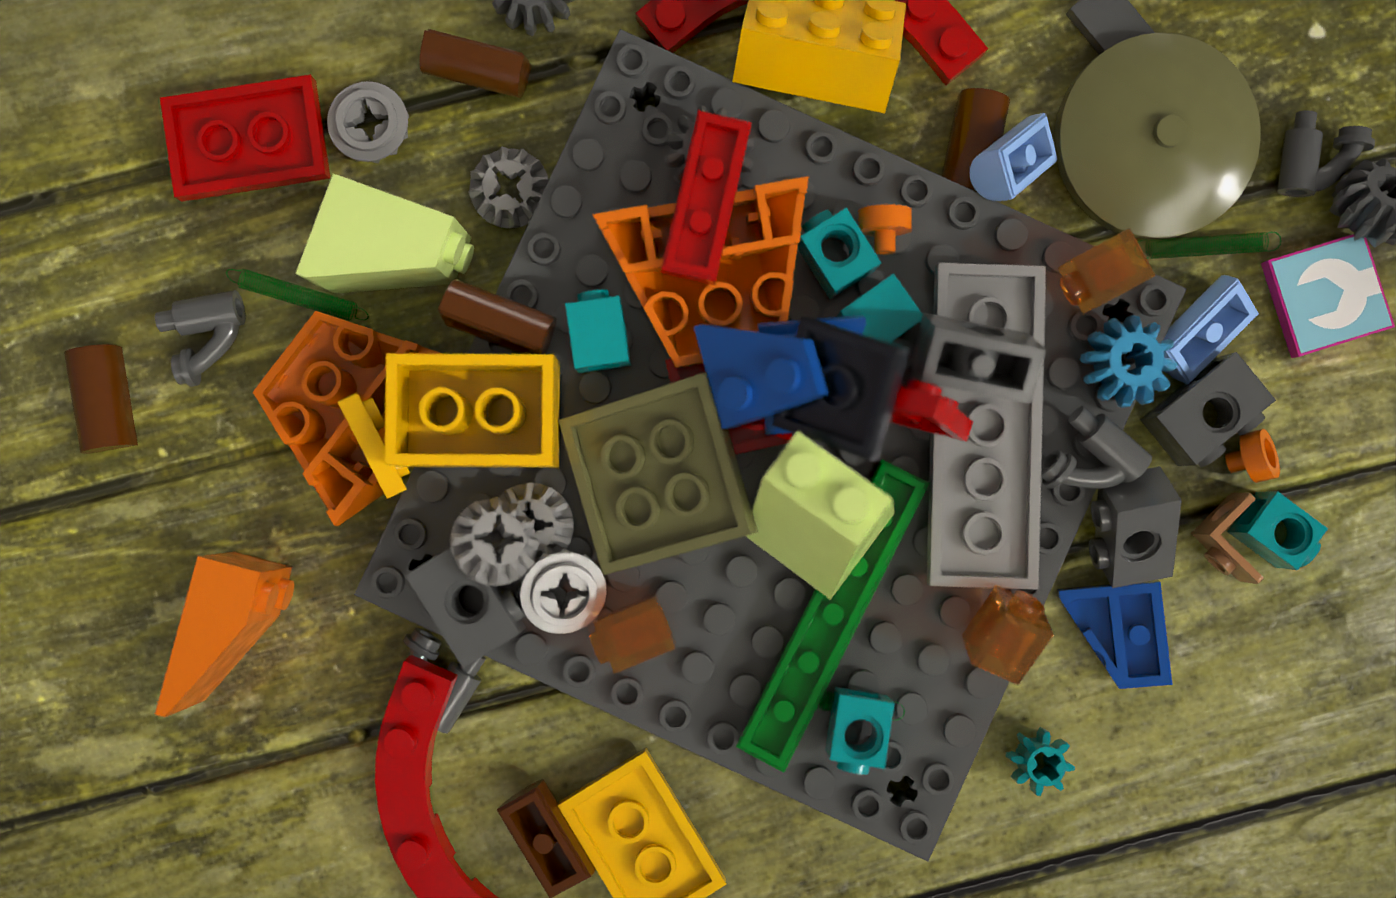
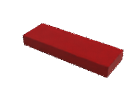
[661,110,752,285]

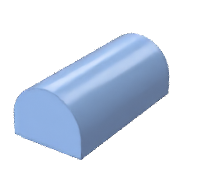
[970,113,1058,201]
[1163,275,1259,385]

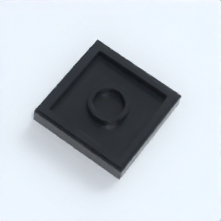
[772,317,911,461]

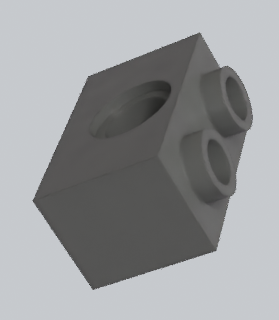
[910,313,1046,403]
[1140,352,1276,467]
[1089,466,1181,588]
[405,547,526,669]

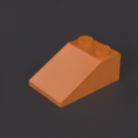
[155,552,294,717]

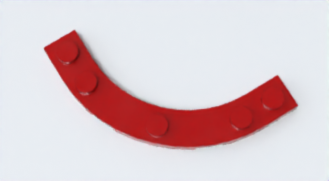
[635,0,988,86]
[375,655,499,898]

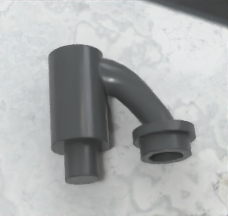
[1277,110,1375,197]
[155,290,246,387]
[1041,406,1152,489]
[403,627,486,734]

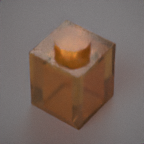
[1058,228,1156,314]
[962,585,1054,685]
[589,594,676,674]

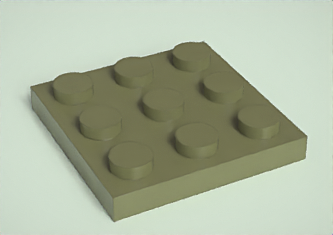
[558,373,758,575]

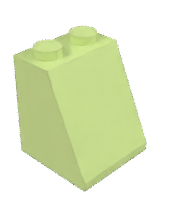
[296,173,474,294]
[746,431,894,600]

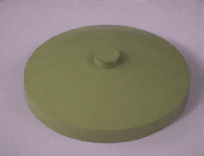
[1054,33,1261,239]

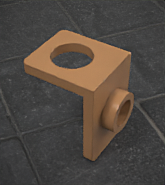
[1191,493,1264,584]

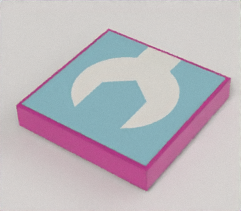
[1261,234,1395,358]

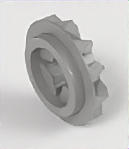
[327,82,409,163]
[468,146,549,228]
[489,483,574,568]
[450,496,540,586]
[519,548,606,634]

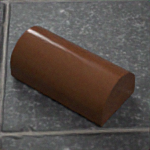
[419,29,532,98]
[942,88,1010,193]
[438,279,557,354]
[64,344,138,454]
[497,779,596,898]

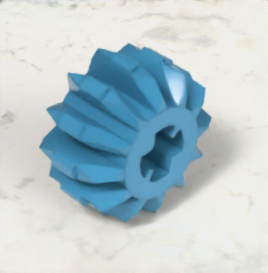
[1079,315,1178,408]

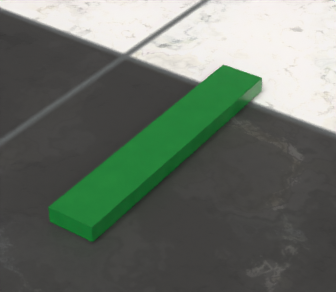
[736,459,930,773]

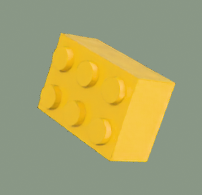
[732,0,906,114]
[385,354,560,468]

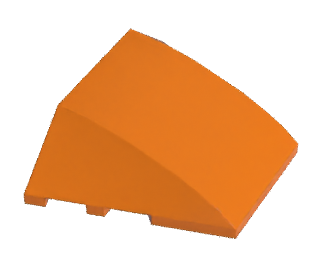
[593,176,809,368]
[253,311,444,526]

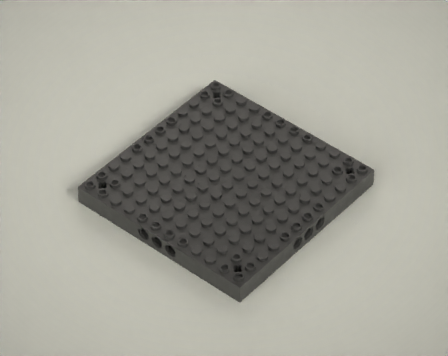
[354,29,1187,861]

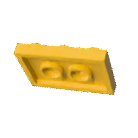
[558,748,727,898]

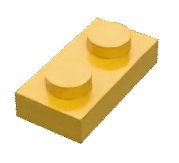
[338,392,410,499]

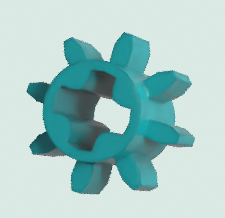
[1005,727,1075,796]

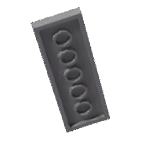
[926,263,1046,589]

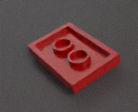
[160,74,331,202]

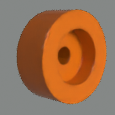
[858,204,912,255]
[1225,429,1280,483]

